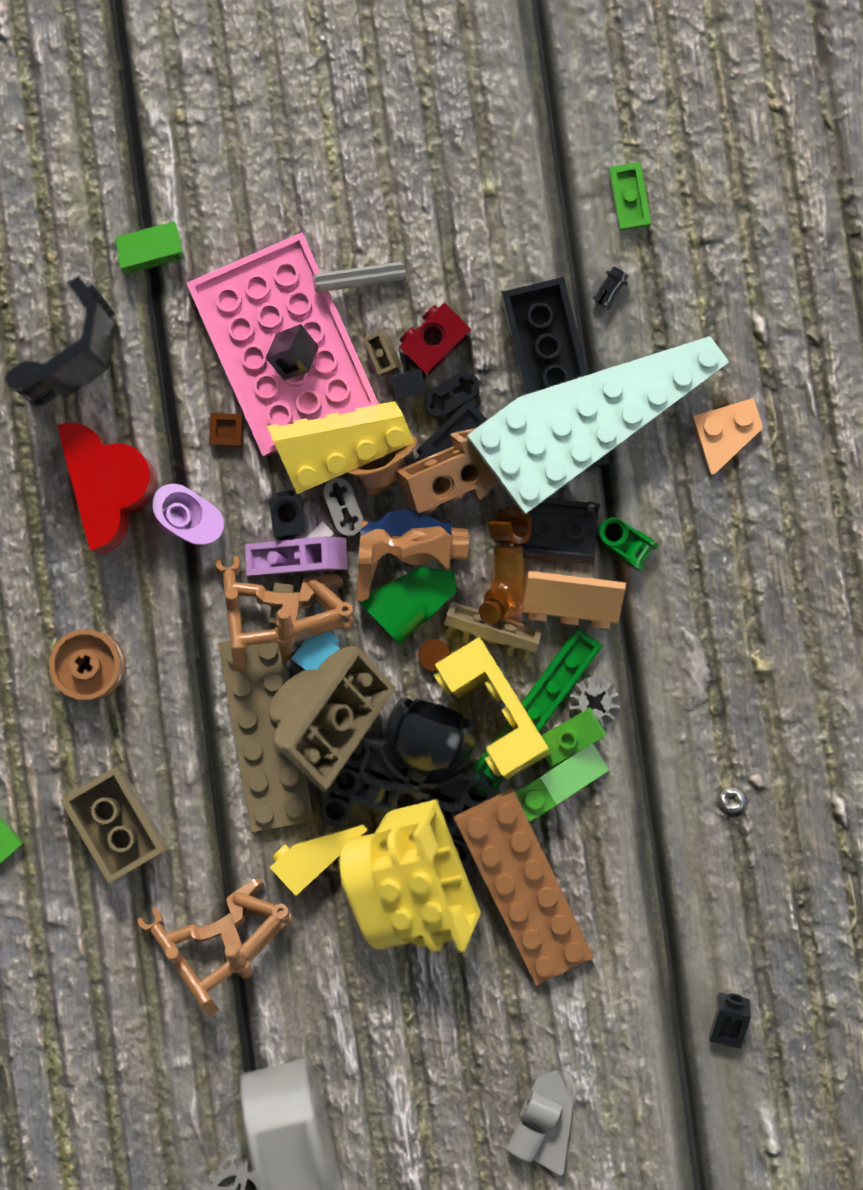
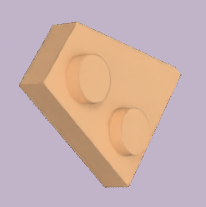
[692,398,763,475]

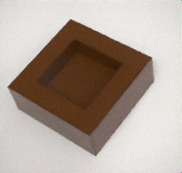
[209,413,243,447]

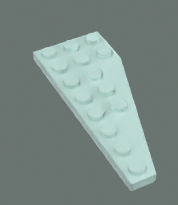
[466,336,729,515]

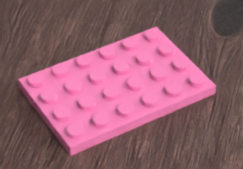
[186,232,379,458]

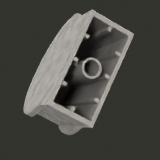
[241,1058,344,1190]

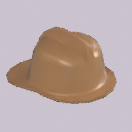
[348,436,418,495]

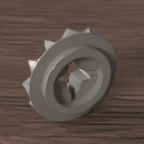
[569,677,620,727]

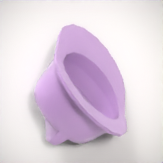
[152,484,224,545]

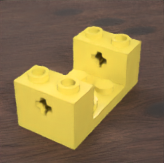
[434,637,551,780]

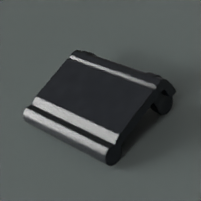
[517,498,600,565]

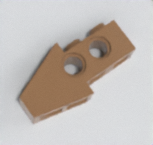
[396,428,499,514]

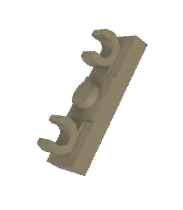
[444,601,542,662]

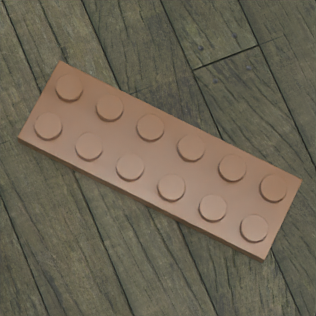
[454,788,594,986]

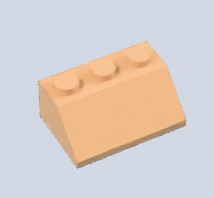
[521,571,626,629]

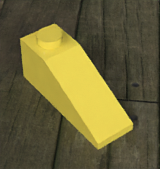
[270,824,368,896]

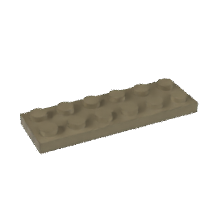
[218,641,315,832]

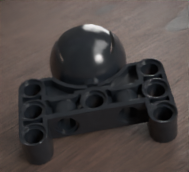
[320,698,494,867]

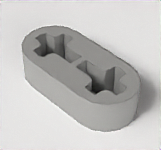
[323,478,363,537]

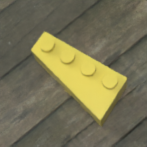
[267,401,414,494]

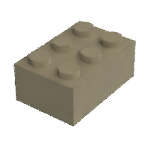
[60,765,169,884]

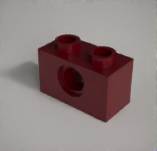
[399,302,471,378]

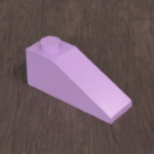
[245,536,348,576]

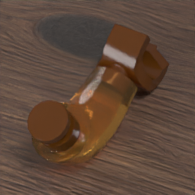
[479,506,532,624]

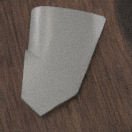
[506,1070,573,1176]

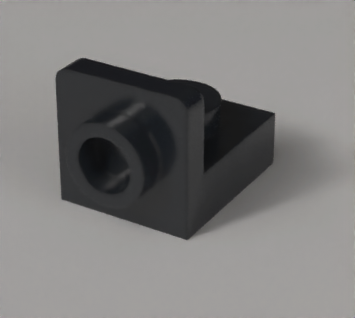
[709,992,751,1049]

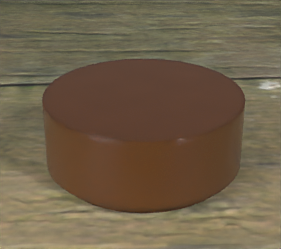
[418,639,450,671]

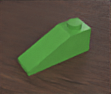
[514,744,609,822]

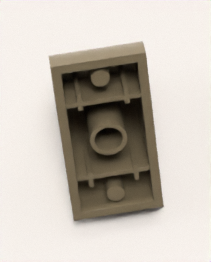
[269,646,396,790]

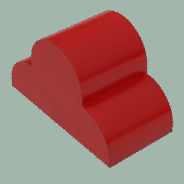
[57,422,158,555]

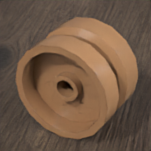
[49,629,126,700]

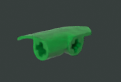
[358,567,456,645]

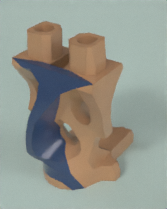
[356,510,469,601]

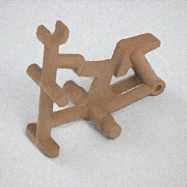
[216,556,353,671]
[137,879,293,1017]

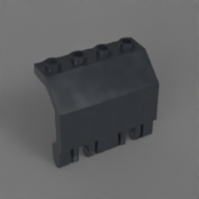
[5,275,116,407]

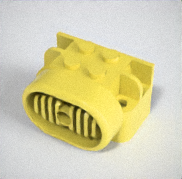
[339,799,481,952]

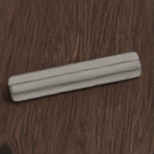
[313,262,405,293]

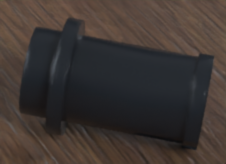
[592,266,629,309]

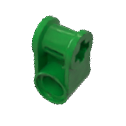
[596,518,659,572]

